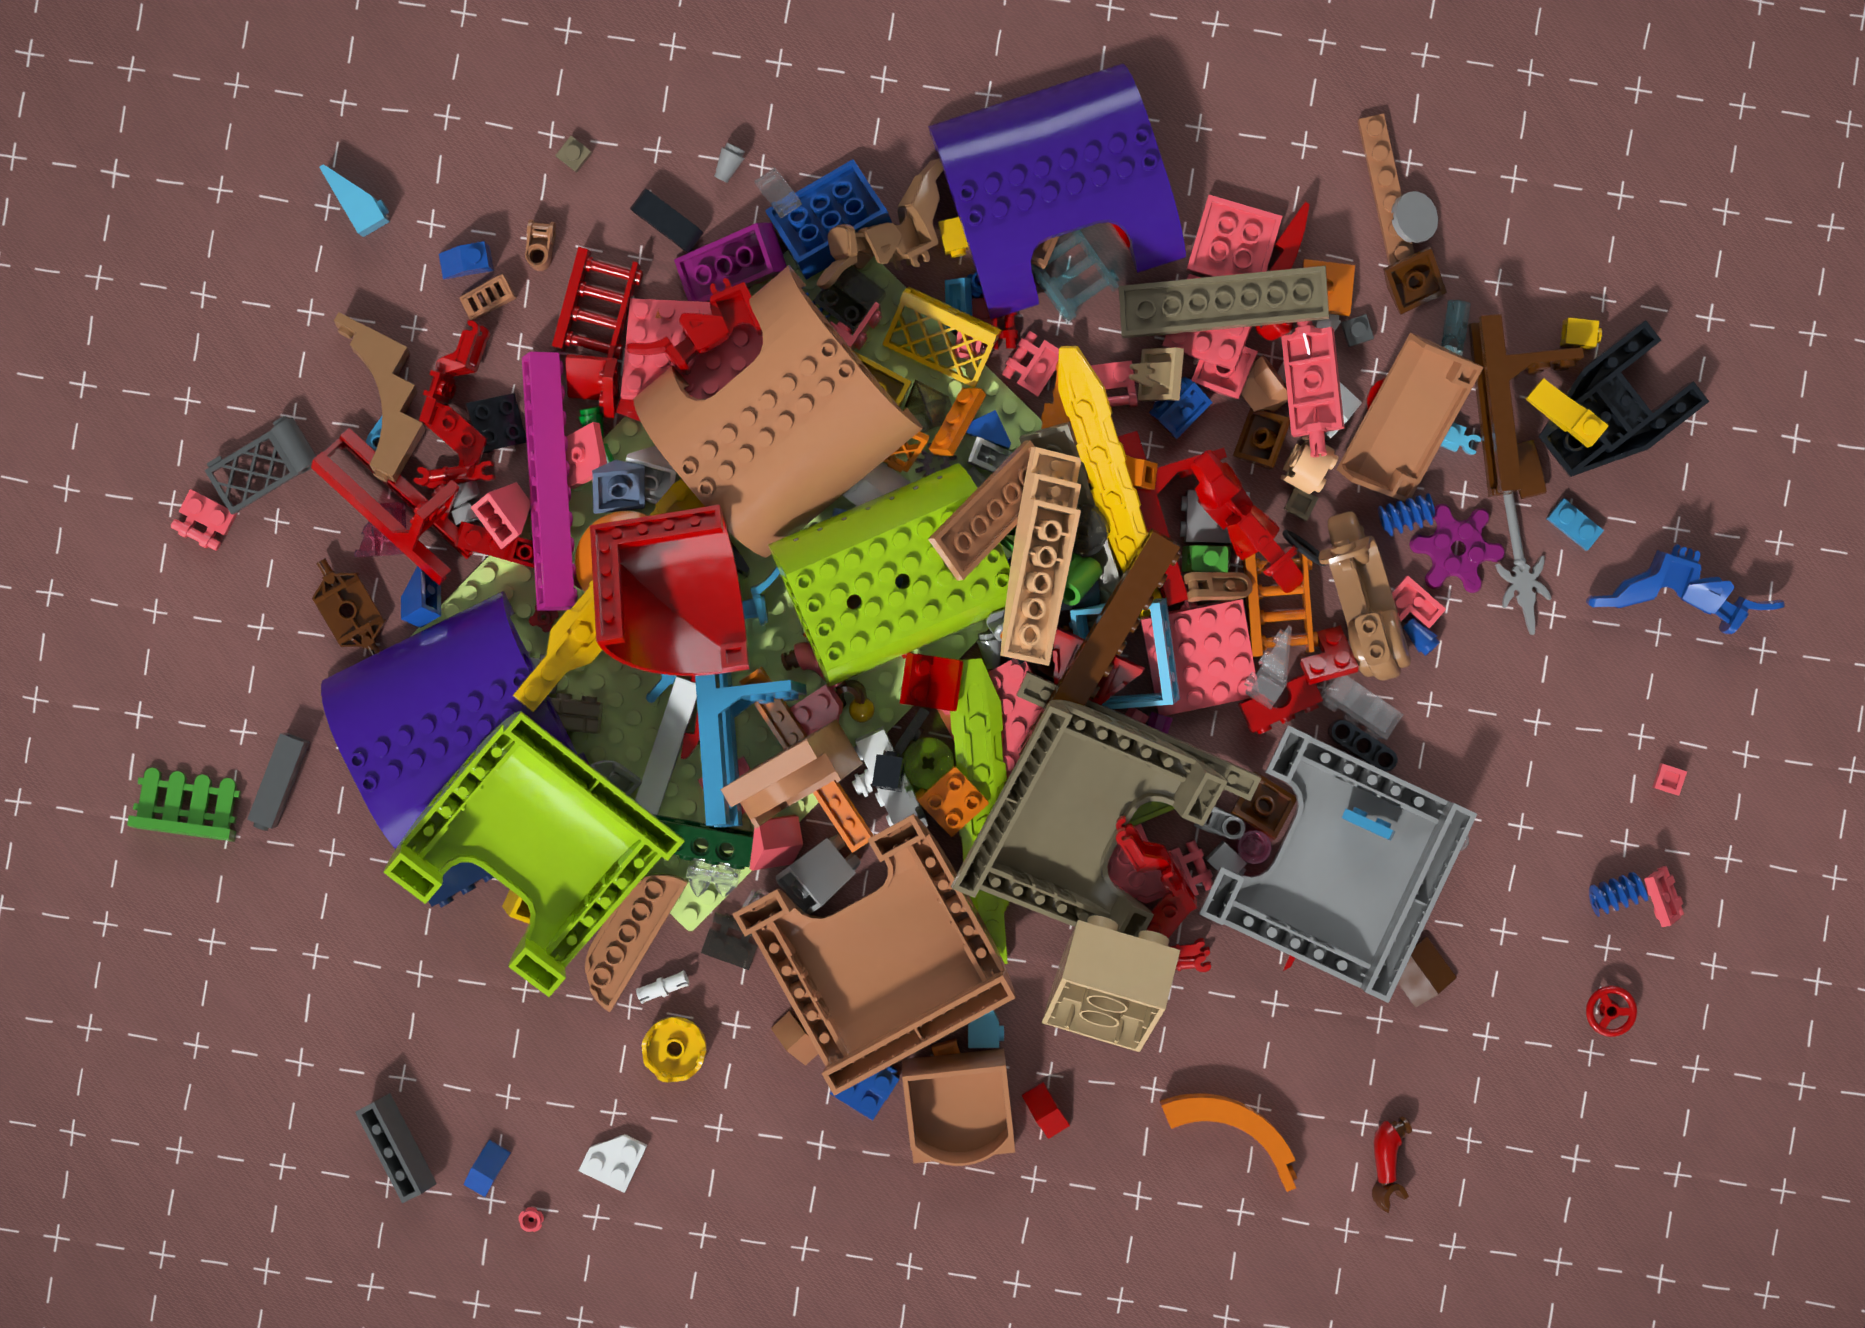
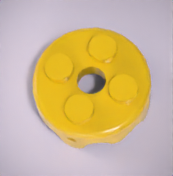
[642,1016,707,1083]

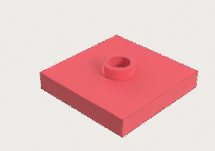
[565,422,607,489]

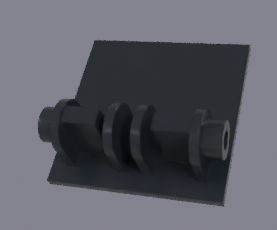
[466,393,527,454]

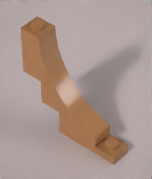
[334,312,425,483]

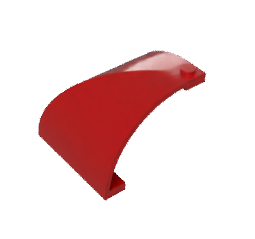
[590,505,750,676]

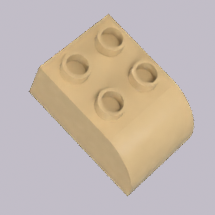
[1042,916,1180,1052]

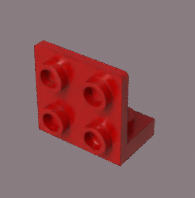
[565,354,619,418]
[900,653,963,712]

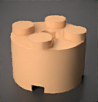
[1281,435,1338,494]

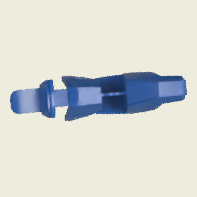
[1586,544,1785,634]

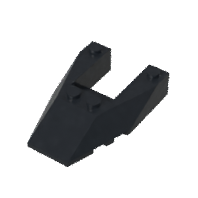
[1538,320,1710,477]

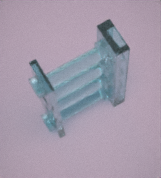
[1031,229,1120,324]

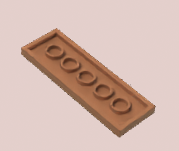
[928,440,1035,581]

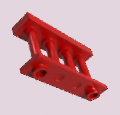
[552,246,643,360]

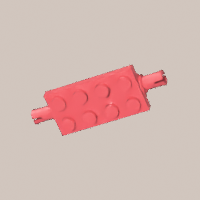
[1281,321,1345,457]

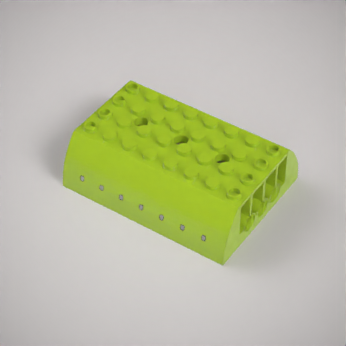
[768,463,1010,687]

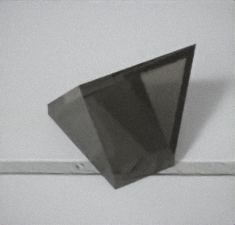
[903,379,952,439]

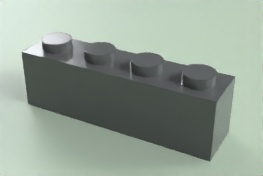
[355,1093,437,1203]

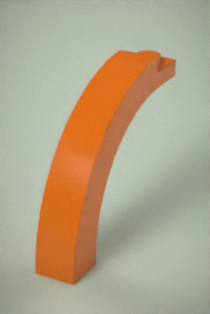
[1159,1093,1298,1192]

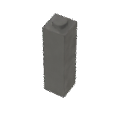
[247,733,310,831]

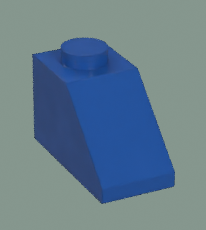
[439,241,494,279]
[401,566,441,628]

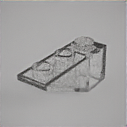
[1244,625,1292,710]

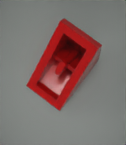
[1022,1082,1070,1139]

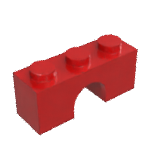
[1238,674,1323,735]

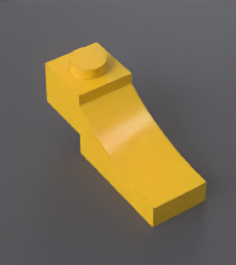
[1525,378,1608,448]

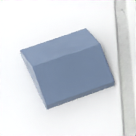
[592,460,645,514]

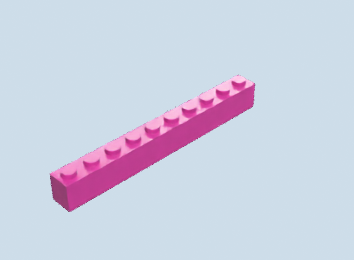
[522,352,578,611]

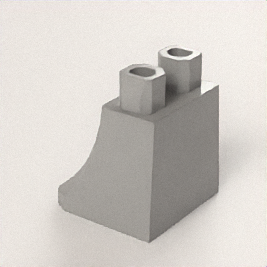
[776,834,861,914]

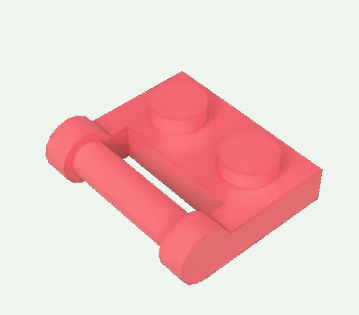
[1091,360,1138,407]

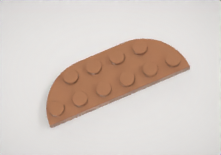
[585,874,689,1012]

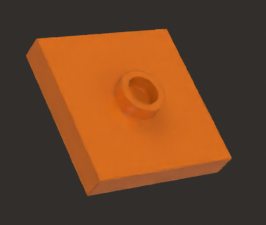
[1302,259,1355,316]

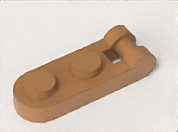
[1184,572,1253,602]

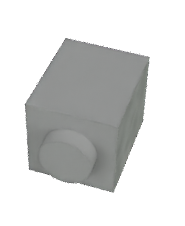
[1205,840,1247,875]

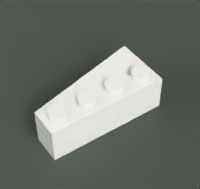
[853,726,928,827]

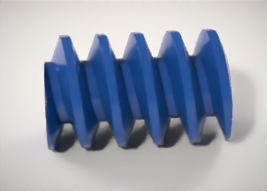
[1378,493,1435,536]
[1589,872,1648,917]

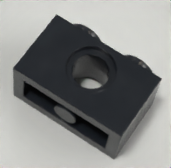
[872,750,906,792]

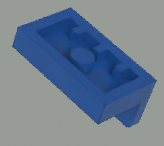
[1149,377,1213,439]

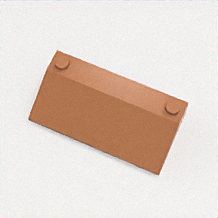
[1336,332,1484,502]

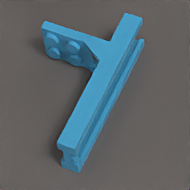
[695,672,807,827]

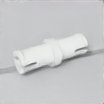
[636,970,690,1004]

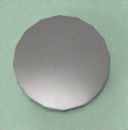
[1391,191,1438,243]

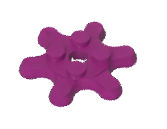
[1409,504,1505,593]

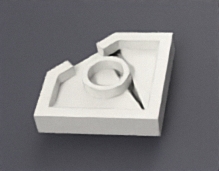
[579,1134,647,1193]

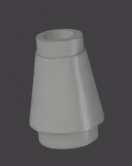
[714,142,745,183]
[977,631,1001,669]

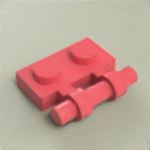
[1002,331,1059,397]
[171,489,238,551]
[1168,840,1213,896]
[1644,866,1684,927]

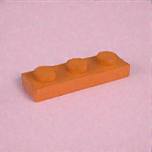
[929,388,986,456]

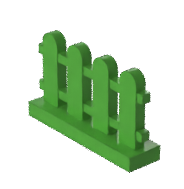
[127,768,241,842]

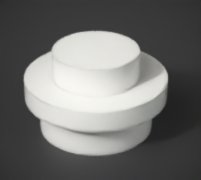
[852,773,873,798]

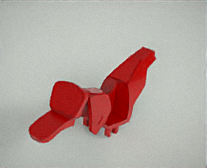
[627,278,763,376]
[1191,450,1304,593]

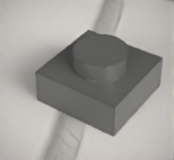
[1341,314,1374,347]

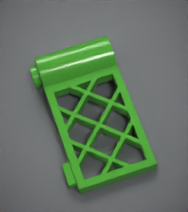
[1000,525,1102,606]

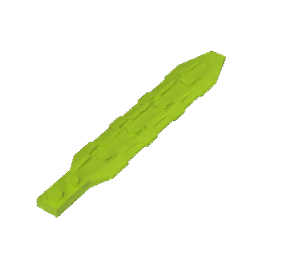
[950,658,1010,964]

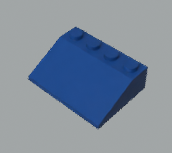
[765,159,892,280]

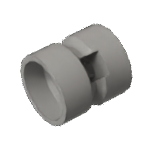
[451,481,480,526]

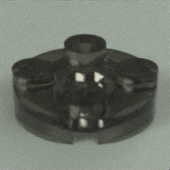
[1072,503,1110,557]

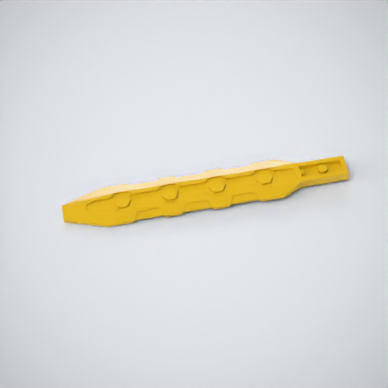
[1058,346,1161,617]
[512,479,705,712]

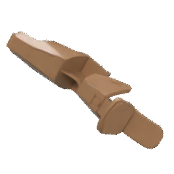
[817,158,943,289]

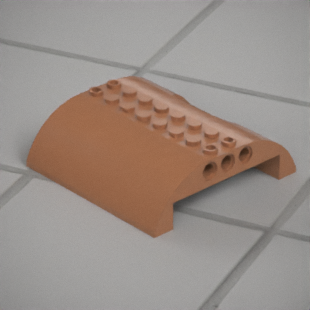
[633,265,923,558]
[732,814,1016,1096]

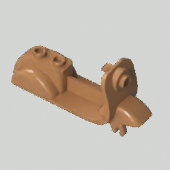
[1318,512,1411,681]

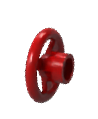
[1586,986,1637,1037]

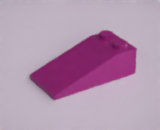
[674,222,787,302]

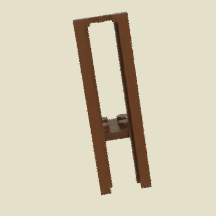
[1468,314,1584,497]

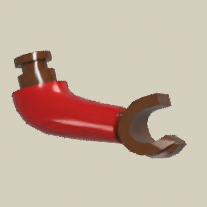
[1372,1116,1412,1213]

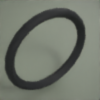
[1282,530,1327,566]

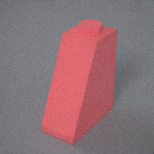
[471,482,531,549]

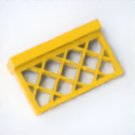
[882,287,1002,388]

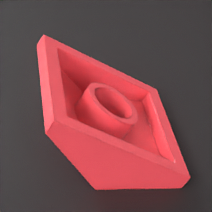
[1192,346,1258,400]
[750,815,803,871]

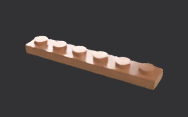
[1358,114,1414,266]

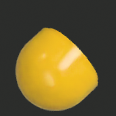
[849,698,875,722]

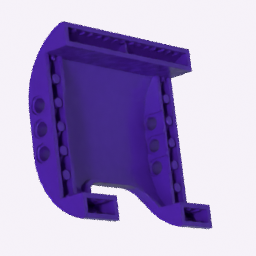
[928,64,1186,320]
[321,591,590,849]

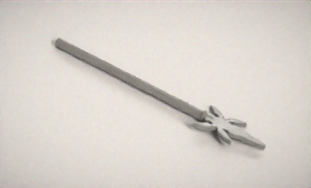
[1495,492,1552,635]

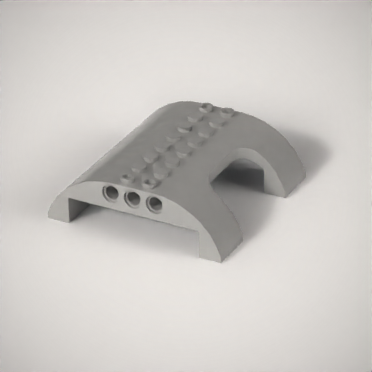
[1199,725,1477,1003]

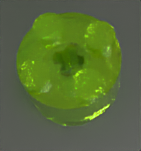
[903,737,954,789]

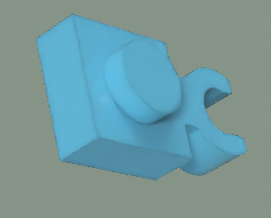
[1441,422,1481,455]

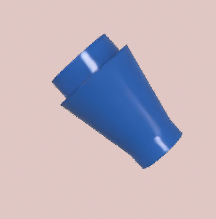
[1403,618,1440,656]

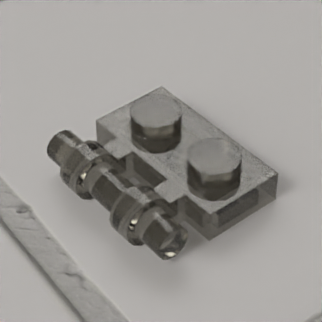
[701,912,758,970]

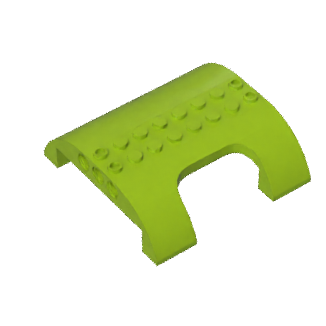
[383,711,685,997]

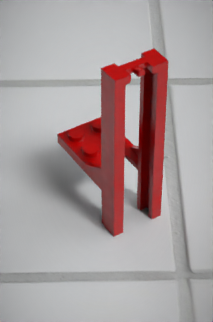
[311,428,474,586]
[1118,431,1227,606]

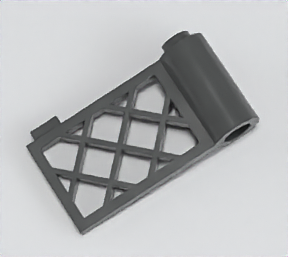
[205,416,316,515]

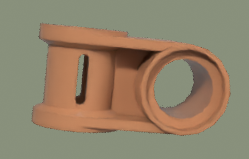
[525,219,556,271]

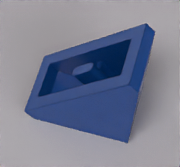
[965,410,1011,449]
[463,1140,511,1197]

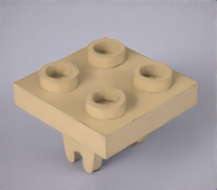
[1129,347,1184,401]

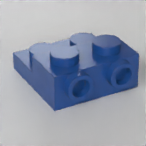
[830,1065,900,1121]

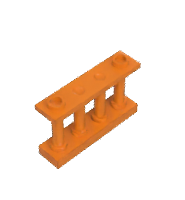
[1243,549,1318,657]

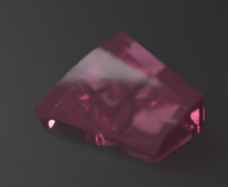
[354,502,407,558]

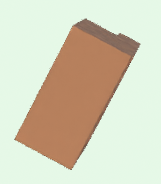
[720,719,863,829]
[902,1048,1015,1166]

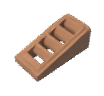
[459,274,517,321]

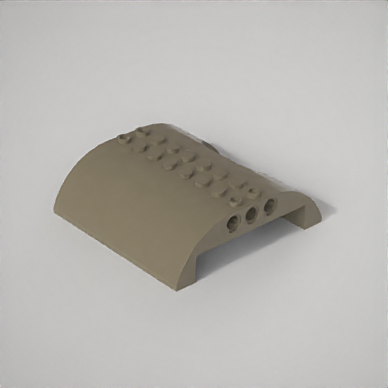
[951,700,1228,937]

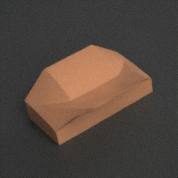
[1241,355,1288,412]

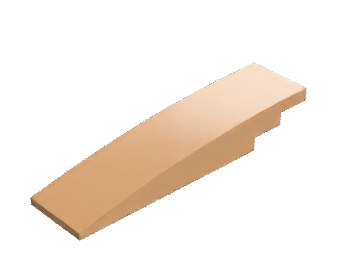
[1000,447,1081,666]

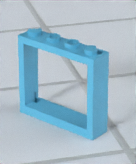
[1069,598,1180,709]

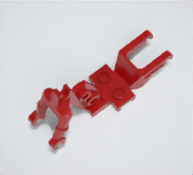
[414,320,496,489]
[1116,816,1212,972]

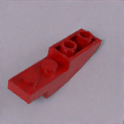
[455,521,534,568]

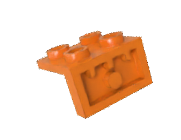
[915,766,989,837]

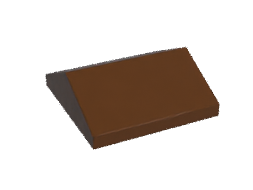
[1383,247,1447,315]
[1231,771,1297,840]
[1398,936,1457,1008]

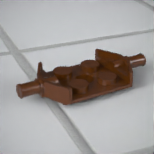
[312,558,387,656]

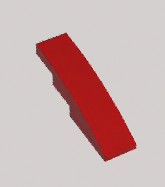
[1269,201,1310,271]

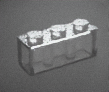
[1321,675,1404,740]

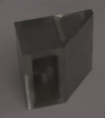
[813,265,886,332]

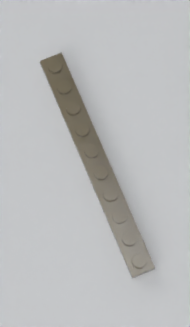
[1016,671,1261,801]

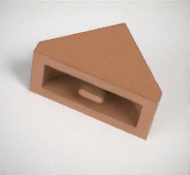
[771,1011,818,1066]

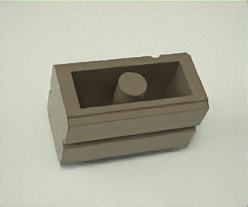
[550,693,603,734]

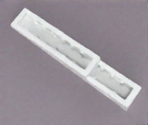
[635,677,697,815]

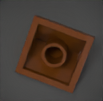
[1233,408,1290,470]

